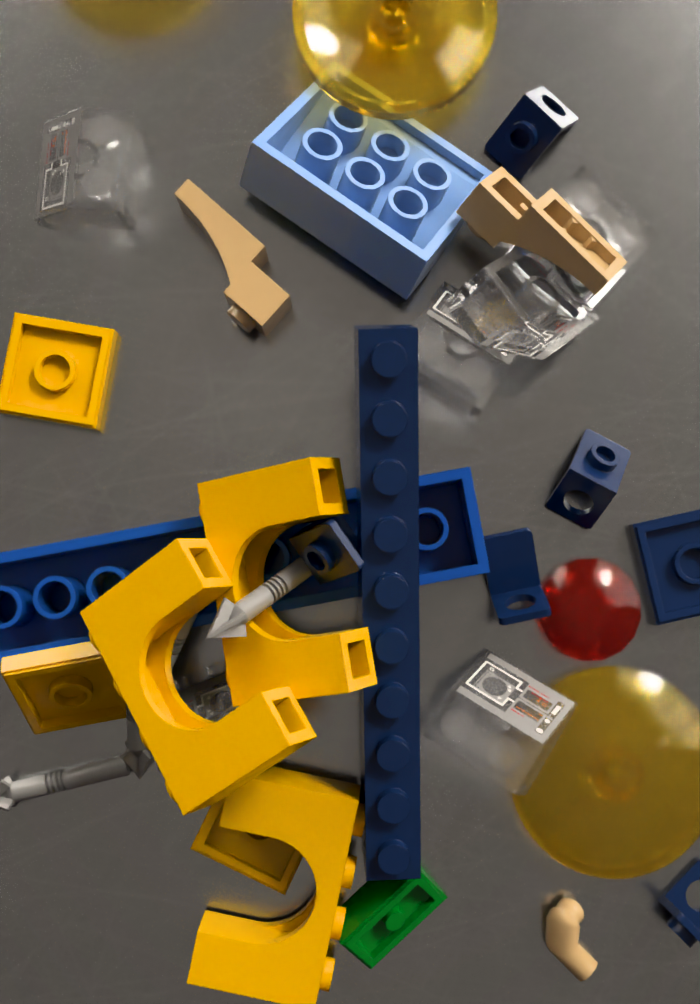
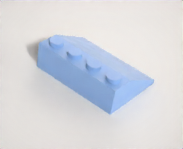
[239,64,493,300]

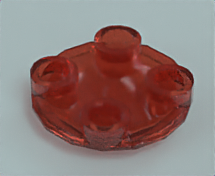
[539,558,641,661]

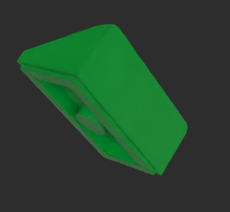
[339,867,448,969]

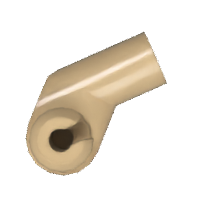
[545,898,598,981]

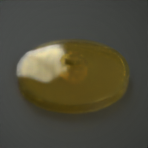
[292,0,497,120]
[507,665,700,879]

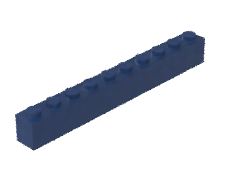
[354,324,421,881]

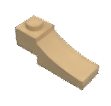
[456,166,627,295]
[174,179,292,337]

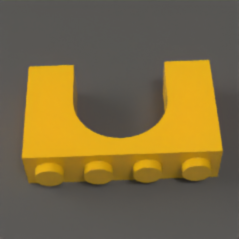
[197,457,378,707]
[80,538,317,816]
[187,766,365,1004]

